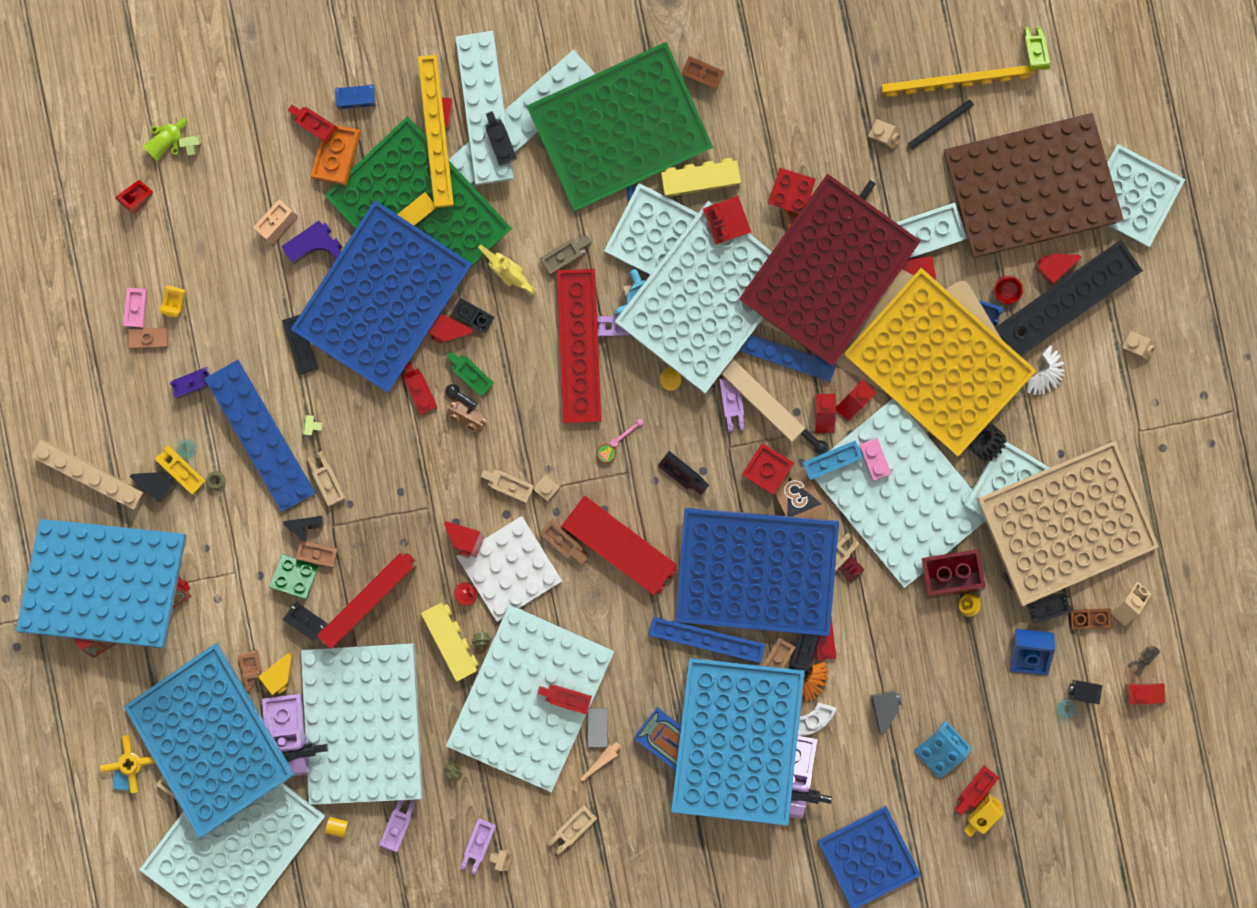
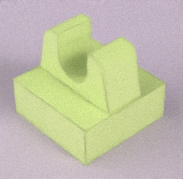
[179,135,201,155]
[302,415,322,435]

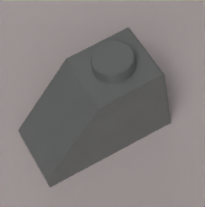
[871,690,901,734]

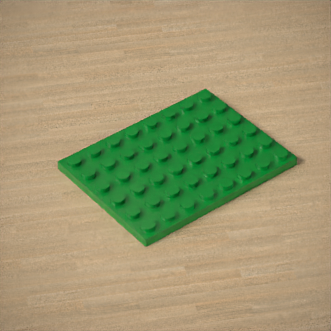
[526,42,714,211]
[325,116,512,268]

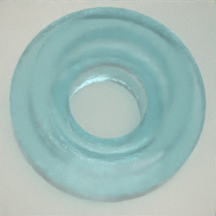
[177,439,196,458]
[1057,699,1076,718]

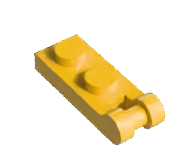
[154,444,206,495]

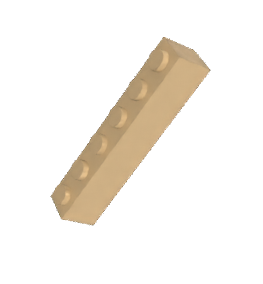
[31,440,147,510]

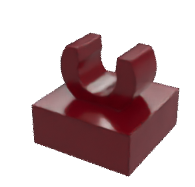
[838,556,865,583]

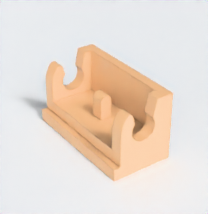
[253,199,298,245]

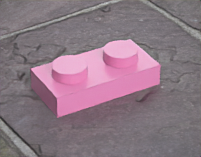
[124,288,147,328]
[859,438,891,481]

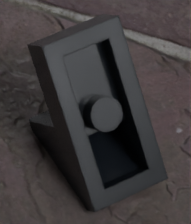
[283,516,325,541]

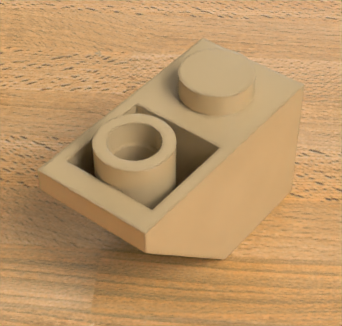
[1111,581,1151,626]

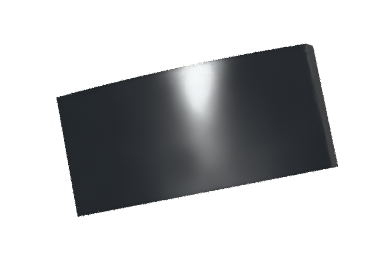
[451,298,494,333]

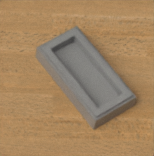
[588,708,607,747]

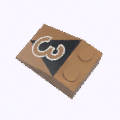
[775,470,829,520]

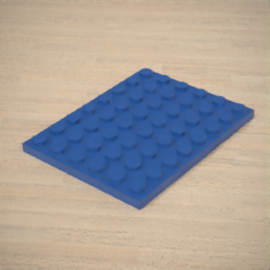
[291,200,472,393]
[676,507,839,636]

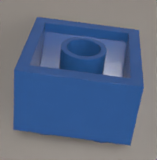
[1010,629,1055,676]

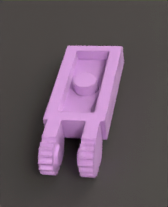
[719,379,745,432]
[379,800,416,853]
[460,818,496,875]

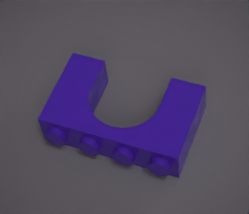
[281,221,343,264]

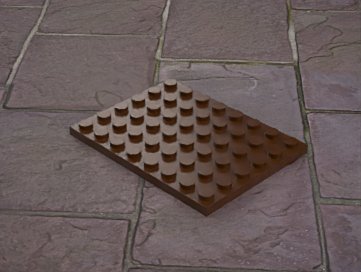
[944,113,1124,259]

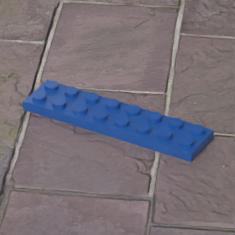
[204,359,316,512]

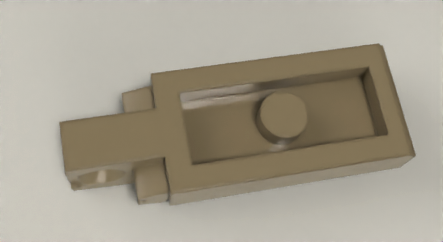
[540,236,592,275]

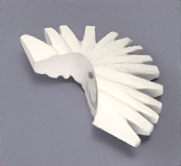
[1027,345,1064,395]

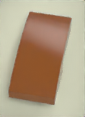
[1071,608,1112,629]

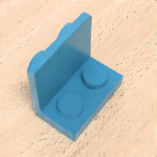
[914,720,972,778]

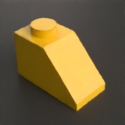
[258,652,294,695]

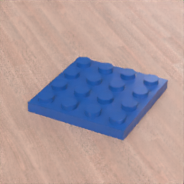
[817,805,921,908]

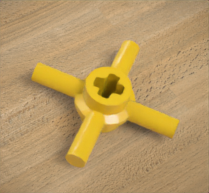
[100,735,156,793]

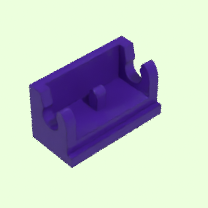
[170,367,210,399]

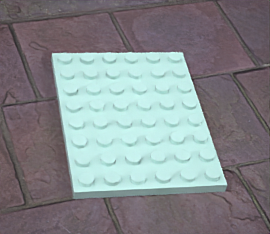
[614,201,772,393]
[814,399,985,588]
[446,604,614,792]
[301,643,423,805]
[139,783,326,908]

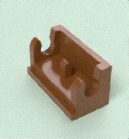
[681,56,725,89]

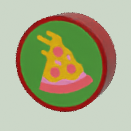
[597,444,616,463]

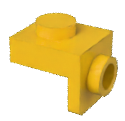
[159,285,186,318]

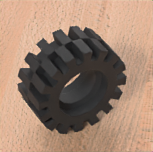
[969,424,1007,461]

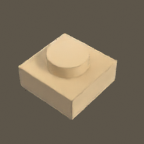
[533,474,560,501]

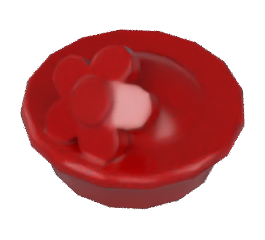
[454,582,477,606]

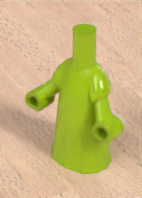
[142,117,188,162]

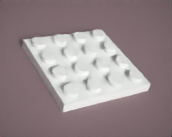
[457,516,562,621]

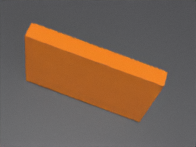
[310,125,362,186]

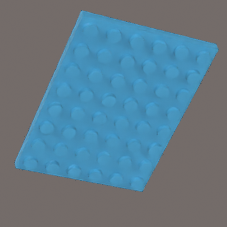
[16,519,187,649]
[124,643,295,838]
[671,658,805,826]

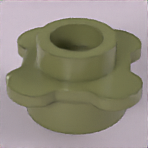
[444,761,463,780]

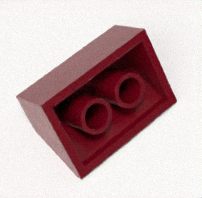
[921,549,986,599]

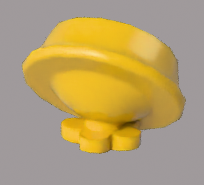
[660,367,682,391]
[959,593,981,617]

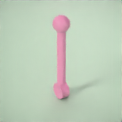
[610,419,644,447]

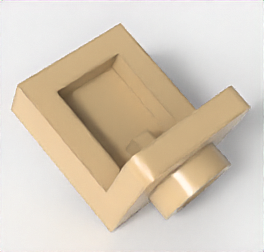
[868,119,902,150]
[1122,331,1156,361]

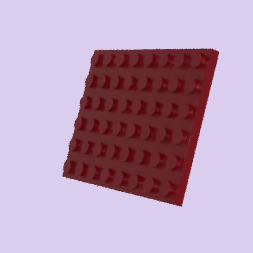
[738,174,921,366]

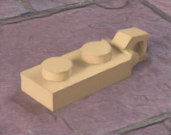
[480,469,534,503]

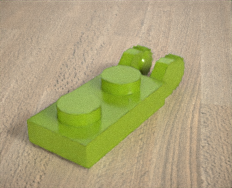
[1024,26,1050,71]

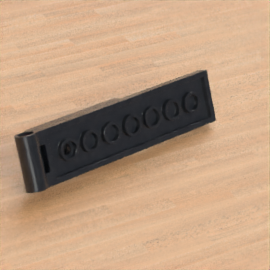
[995,240,1143,356]

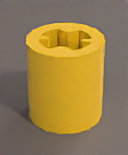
[325,817,349,838]

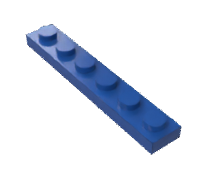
[738,335,836,382]
[649,617,765,663]

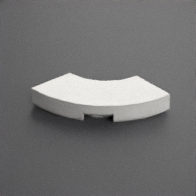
[798,702,837,736]

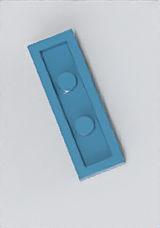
[802,440,863,480]

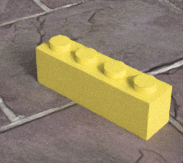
[661,158,741,197]
[421,602,479,682]

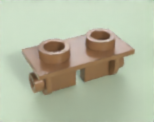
[446,401,487,433]

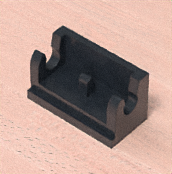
[1027,593,1072,624]
[283,602,328,642]

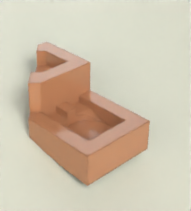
[238,650,262,692]

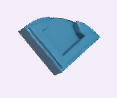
[113,770,130,790]

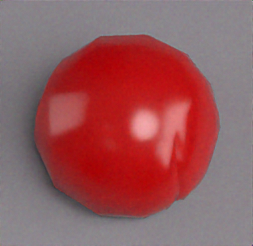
[994,276,1023,305]

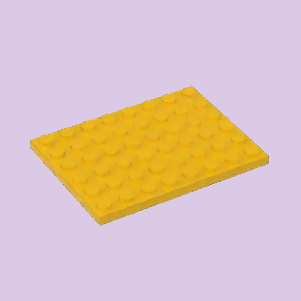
[844,268,1036,456]

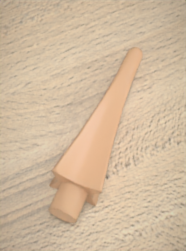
[581,742,622,781]

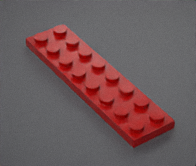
[557,269,602,423]

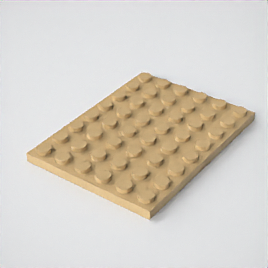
[977,441,1159,606]

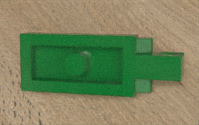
[447,351,494,397]

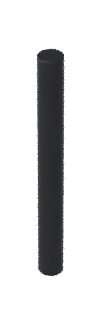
[908,99,974,150]

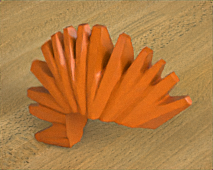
[802,662,829,702]

